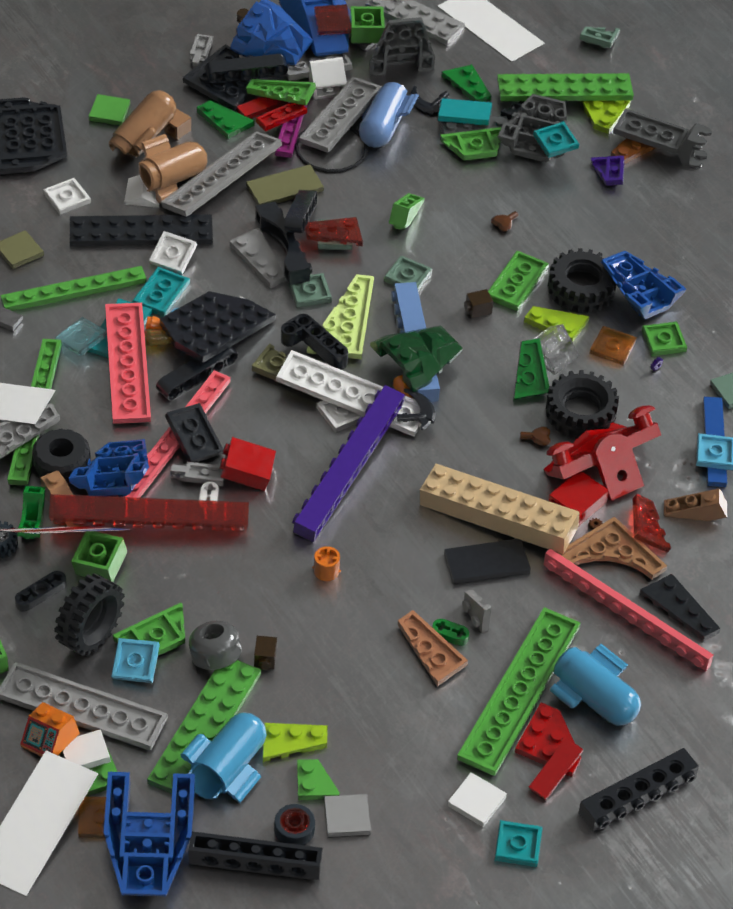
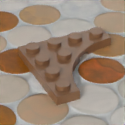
[557,517,667,580]

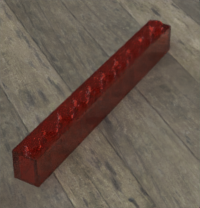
[49,494,249,532]

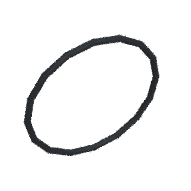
[295,127,368,172]

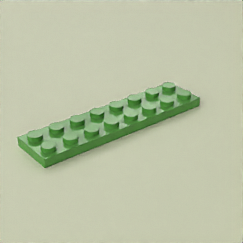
[497,73,634,101]
[147,660,261,794]

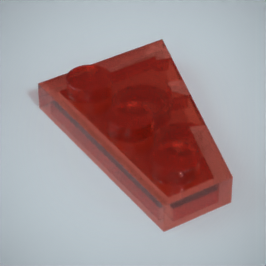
[305,217,363,247]
[632,494,671,553]

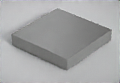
[324,794,371,837]

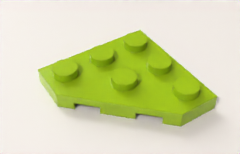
[580,100,631,134]

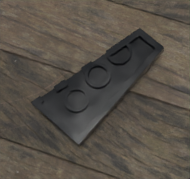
[639,574,720,641]

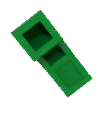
[17,486,45,539]

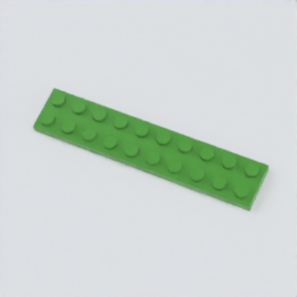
[457,607,581,776]

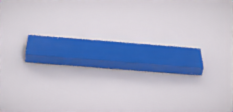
[703,396,727,487]

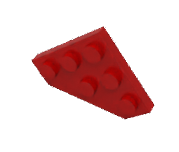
[515,702,581,777]

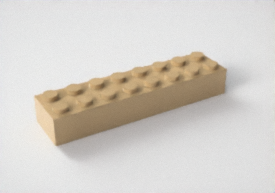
[420,464,579,554]

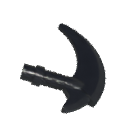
[411,86,450,115]
[397,388,436,430]

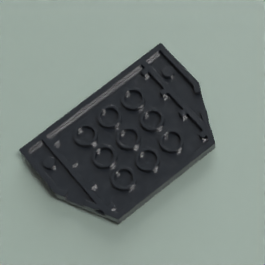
[0,97,67,174]
[160,291,276,363]

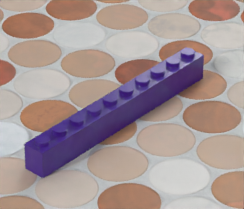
[292,385,405,543]

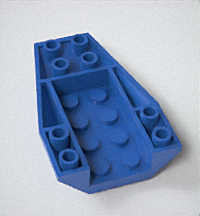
[279,0,349,56]

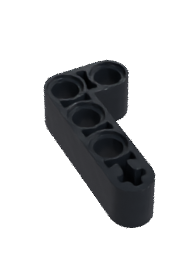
[281,314,348,370]

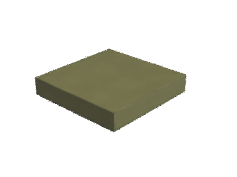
[0,230,44,269]

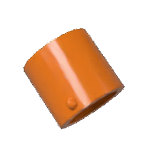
[312,546,341,581]

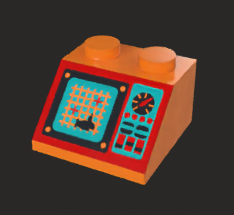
[20,702,80,757]

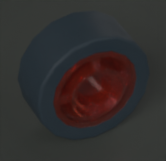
[274,804,315,845]

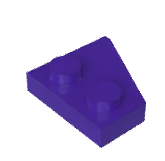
[591,156,625,186]

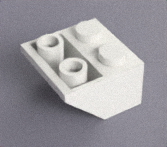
[309,57,347,100]

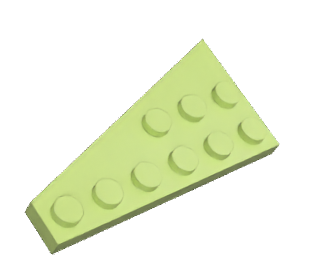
[307,274,374,359]

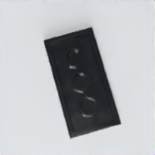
[444,539,531,584]

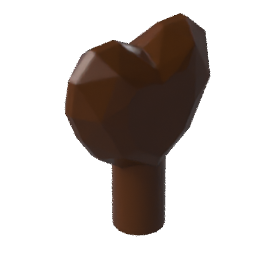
[491,211,519,232]
[520,426,551,446]

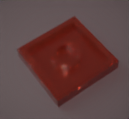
[314,4,352,35]

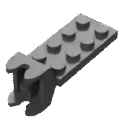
[613,108,712,168]

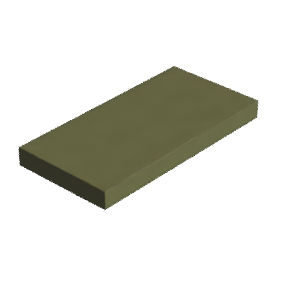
[246,165,324,205]

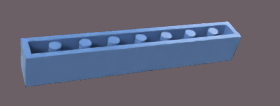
[391,282,440,402]

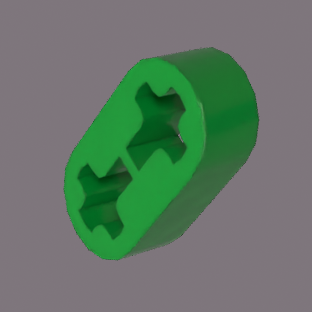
[432,619,470,646]

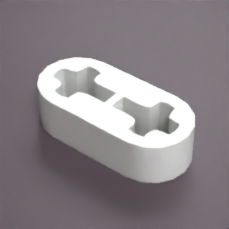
[199,482,219,516]

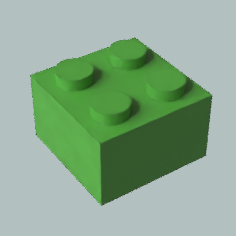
[350,6,385,44]
[71,531,127,582]

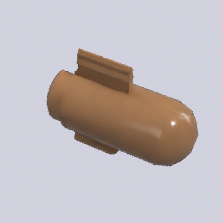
[109,90,176,157]
[138,134,208,203]

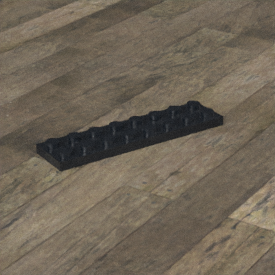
[70,214,213,246]

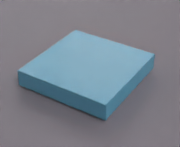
[696,433,733,470]
[111,638,160,683]

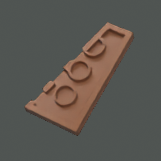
[398,610,468,687]

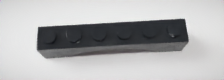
[255,202,312,285]

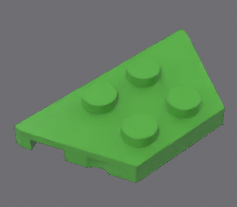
[440,127,502,160]
[113,603,185,656]

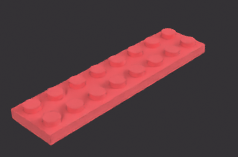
[105,303,151,424]

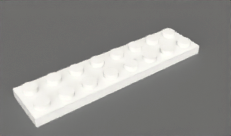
[276,350,421,437]

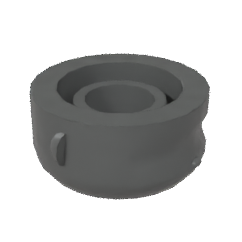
[189,621,242,670]

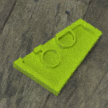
[524,306,589,343]
[263,723,328,762]

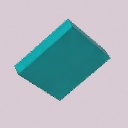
[533,121,580,158]
[494,820,542,867]

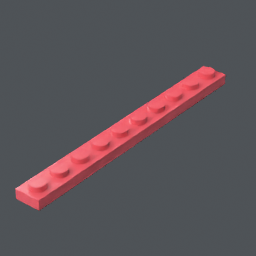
[116,370,230,507]
[543,549,714,671]

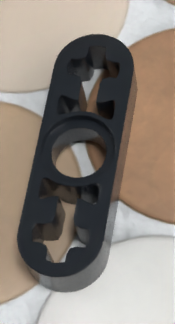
[15,571,67,611]

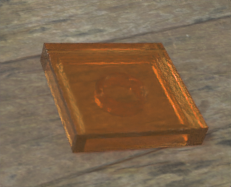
[589,326,637,366]
[78,797,106,838]

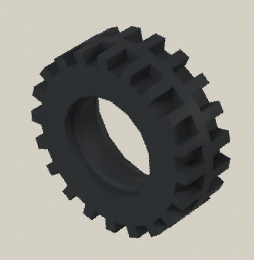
[547,248,617,313]
[545,370,619,439]
[54,573,125,656]

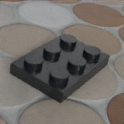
[165,403,223,463]

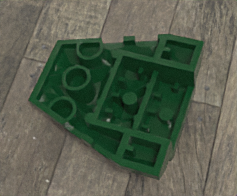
[370,325,463,392]

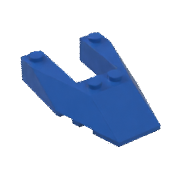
[104,772,195,896]

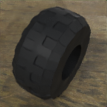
[32,429,91,484]

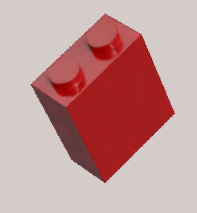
[219,437,276,491]
[549,471,609,527]

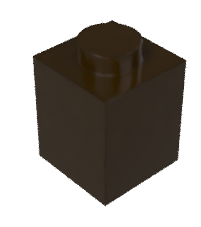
[464,289,494,318]
[254,636,277,669]

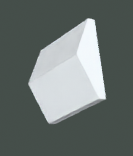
[124,175,160,207]

